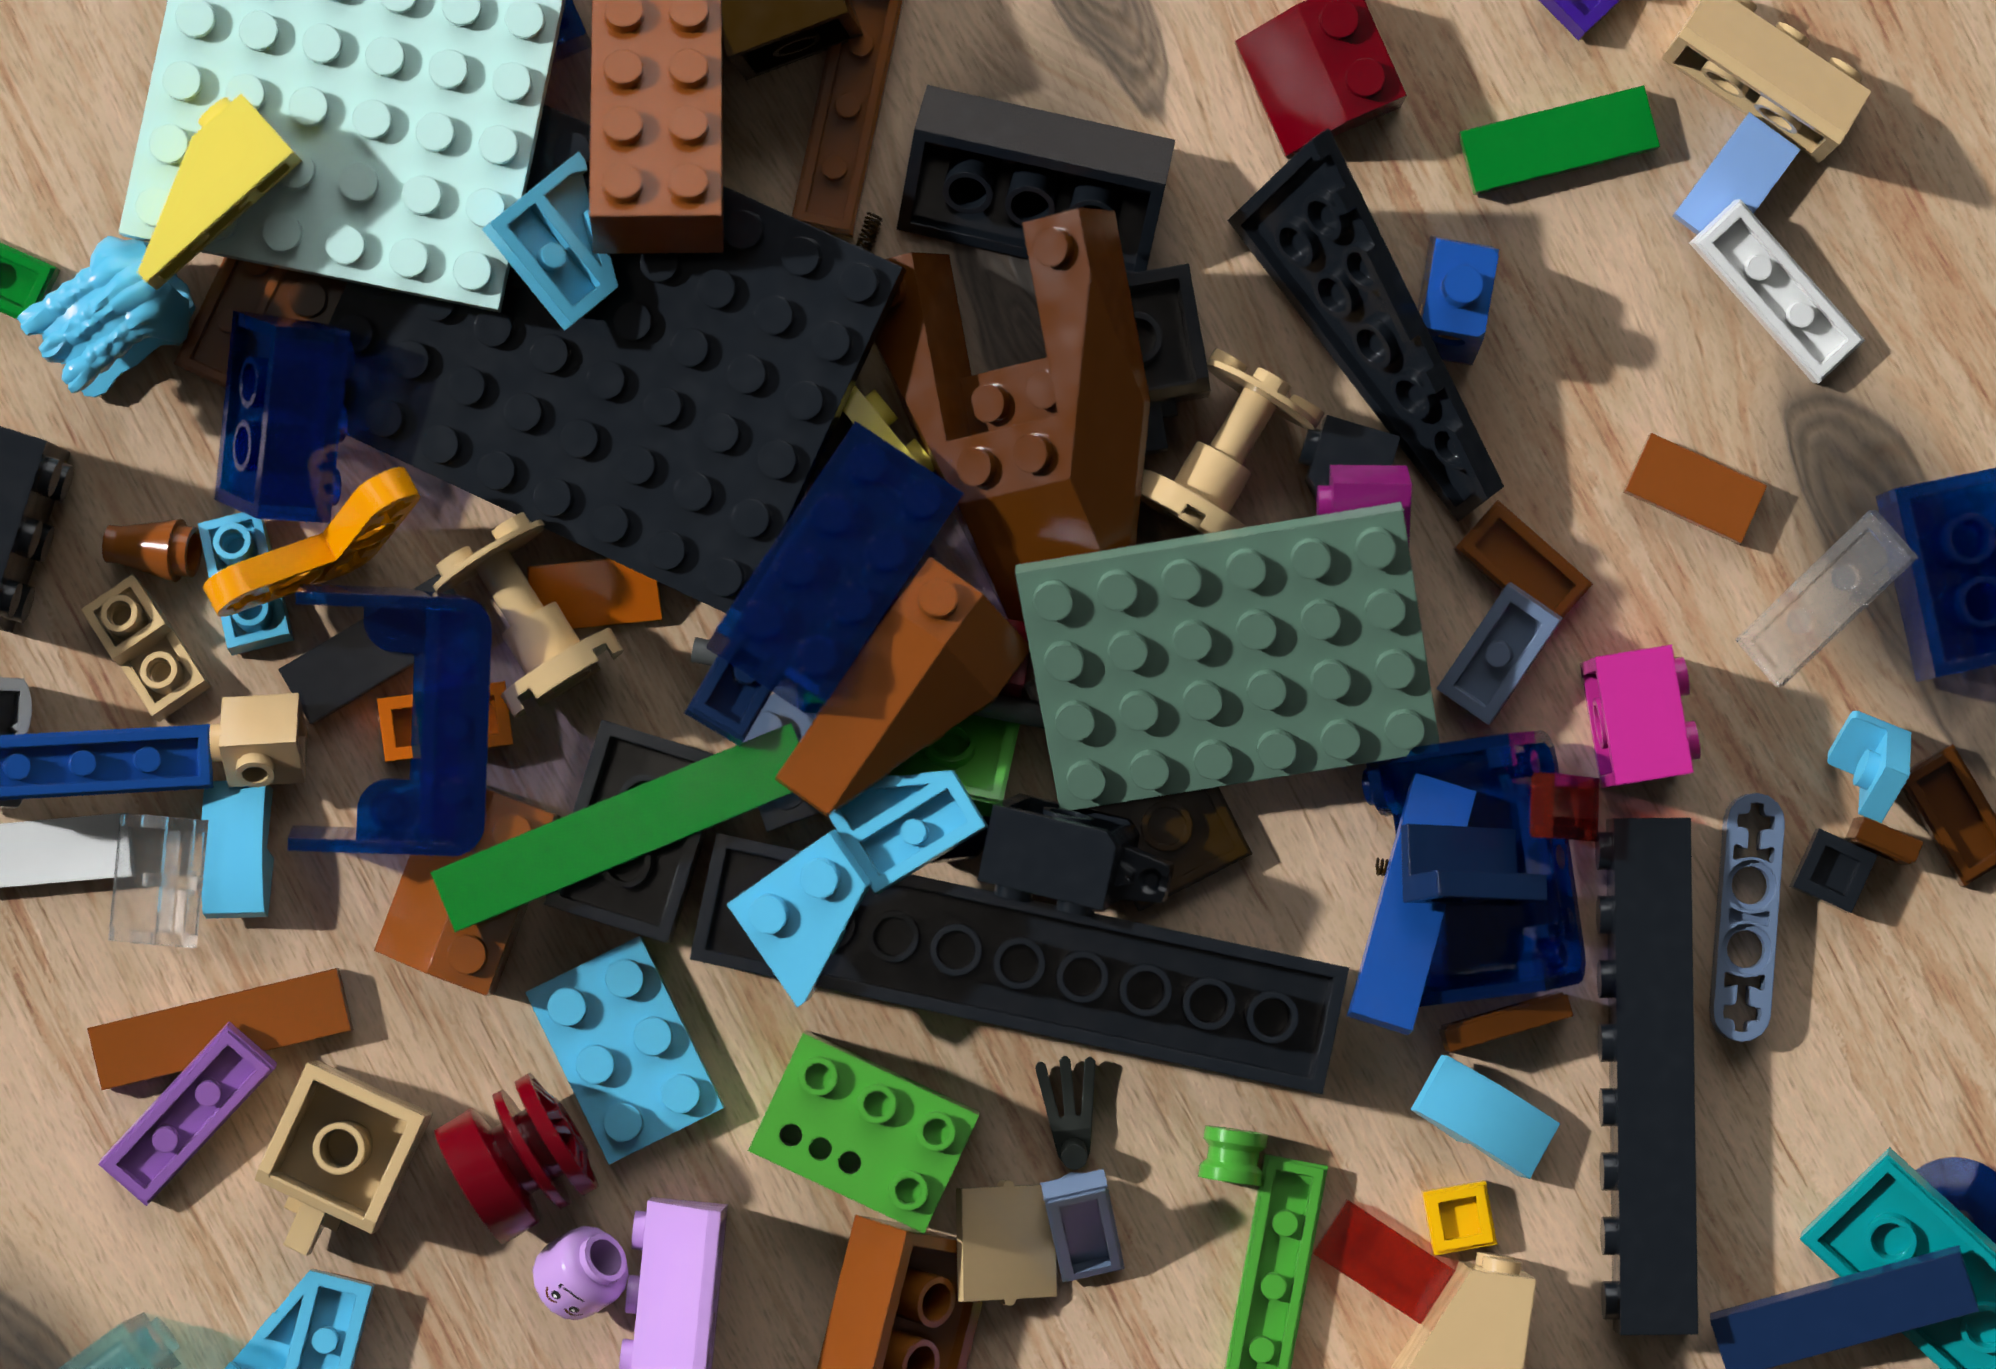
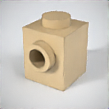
[209,693,308,787]

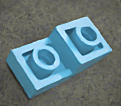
[197,508,294,656]
[200,781,274,919]
[1410,1054,1560,1179]

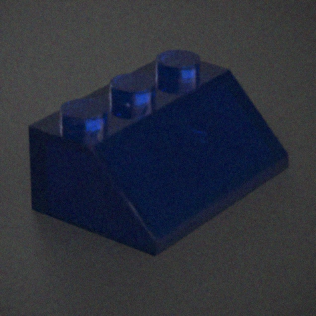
[214,311,355,523]
[1876,468,1996,682]

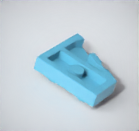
[482,151,618,330]
[829,770,988,894]
[727,829,872,1007]
[224,1269,375,1369]

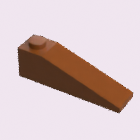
[775,557,1030,817]

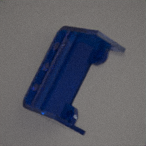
[287,584,492,856]

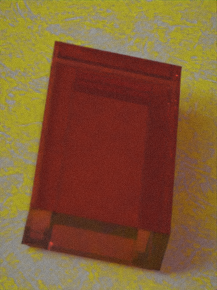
[1530,772,1600,842]
[1312,1199,1455,1324]

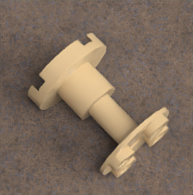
[1140,348,1325,535]
[433,512,624,718]

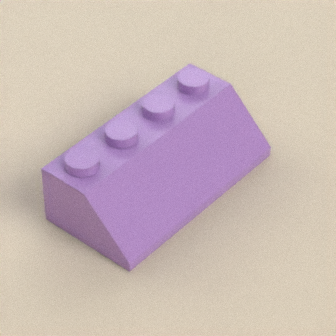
[619,1197,728,1369]

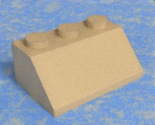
[1661,0,1871,164]

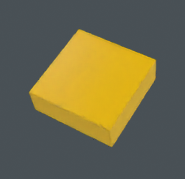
[1421,1180,1497,1256]

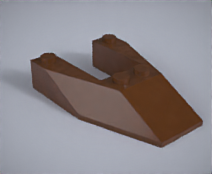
[874,208,1150,622]

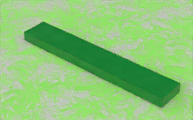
[431,723,799,932]

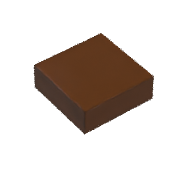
[1845,817,1924,865]

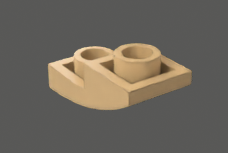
[81,574,212,722]

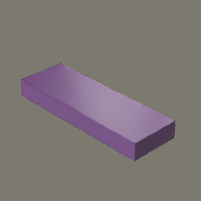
[98,1021,277,1206]

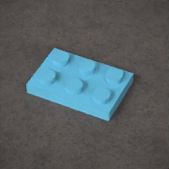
[525,936,725,1165]

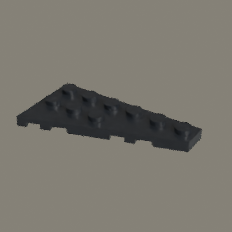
[1227,127,1504,522]

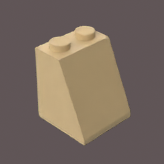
[1390,1252,1536,1369]

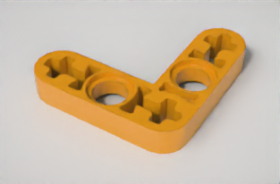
[203,467,421,617]

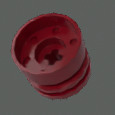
[434,1073,599,1245]

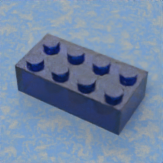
[706,421,964,720]

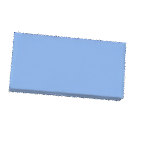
[1672,112,1801,235]

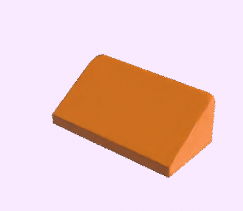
[527,558,663,629]

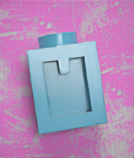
[1827,711,1912,823]

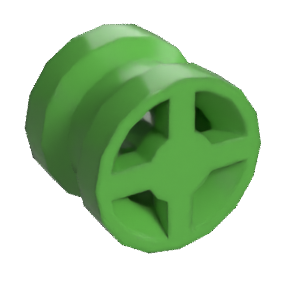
[1198,1125,1268,1186]

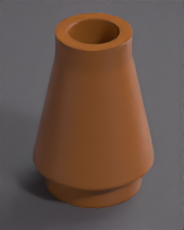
[102,519,202,582]

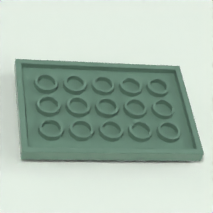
[1015,502,1441,810]

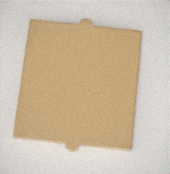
[956,1180,1057,1306]

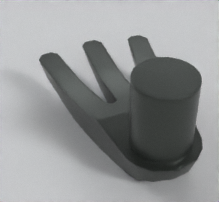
[1035,1056,1095,1170]

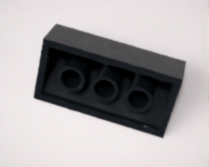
[897,85,1175,274]

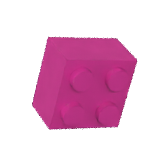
[1580,645,1701,789]

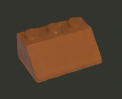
[374,772,561,996]
[817,1215,983,1369]

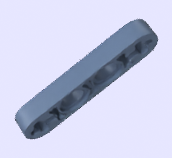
[1709,793,1785,1042]

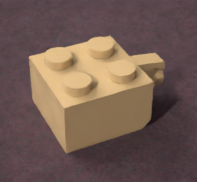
[255,1060,433,1256]

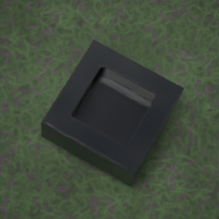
[1789,828,1878,913]

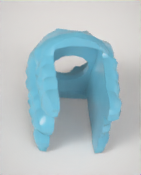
[17,236,196,398]

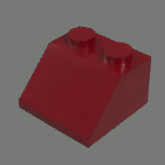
[1235,0,1407,158]

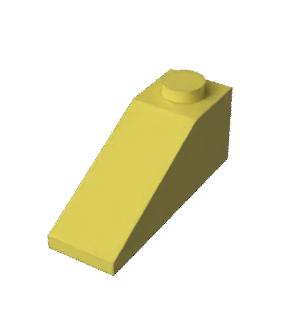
[137,94,302,290]

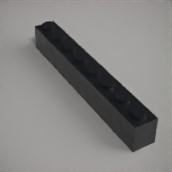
[1595,818,1698,1335]

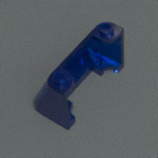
[1362,730,1586,1007]

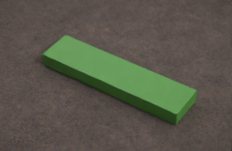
[1224,1153,1328,1369]

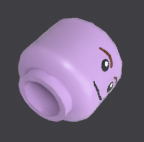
[533,1226,629,1320]

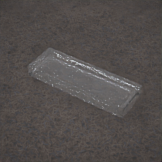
[1735,510,1918,687]

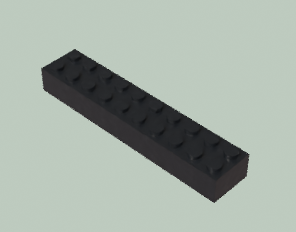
[690,833,1349,1094]

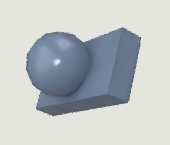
[1041,1169,1125,1282]

